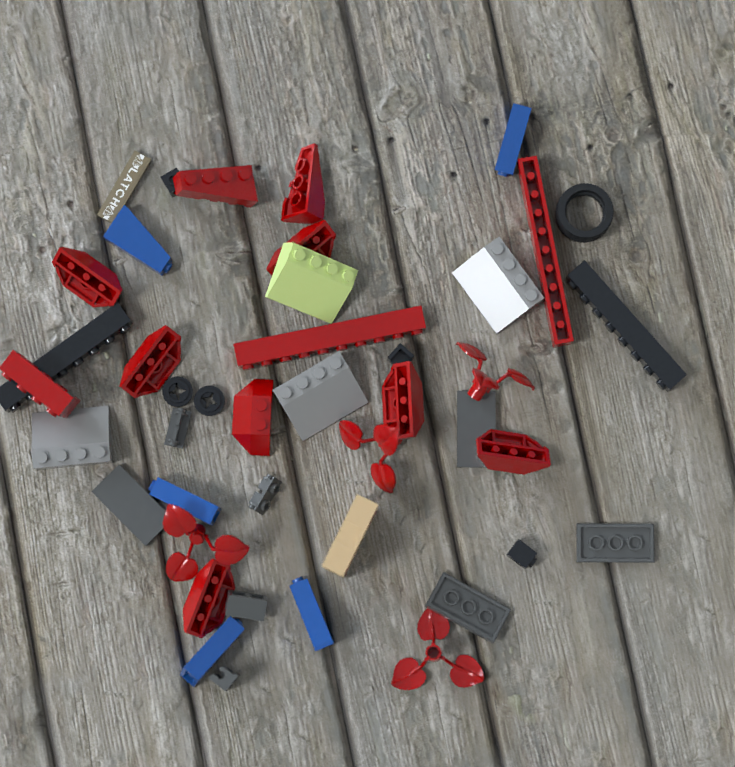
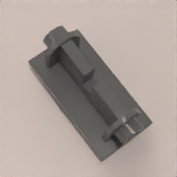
[164,407,192,449]
[249,474,282,515]

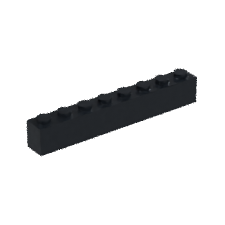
[566,260,687,392]
[0,302,133,413]

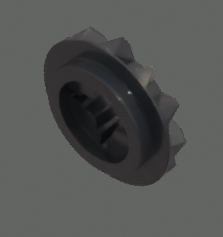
[162,376,193,407]
[194,386,225,416]

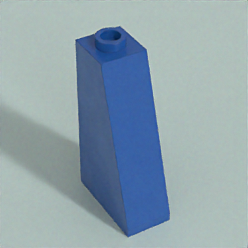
[495,103,532,177]
[103,205,173,276]
[148,477,221,526]
[289,576,334,651]
[180,616,245,687]

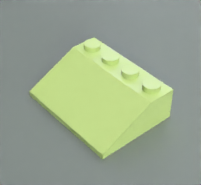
[265,242,358,324]

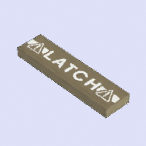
[97,150,152,224]

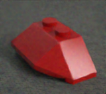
[266,220,336,276]
[52,246,123,307]
[119,325,181,398]
[382,361,424,440]
[232,379,274,456]
[476,429,551,475]
[183,558,235,638]

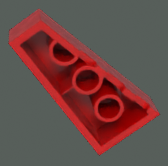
[173,165,258,208]
[0,350,81,418]

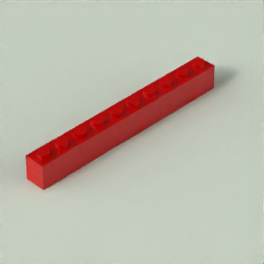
[516,156,574,348]
[233,305,426,371]

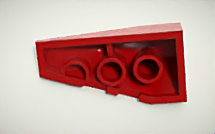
[281,143,325,224]

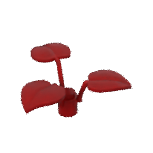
[455,342,535,401]
[339,420,402,493]
[163,504,250,582]
[391,608,484,690]

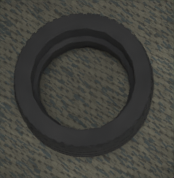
[555,183,614,243]

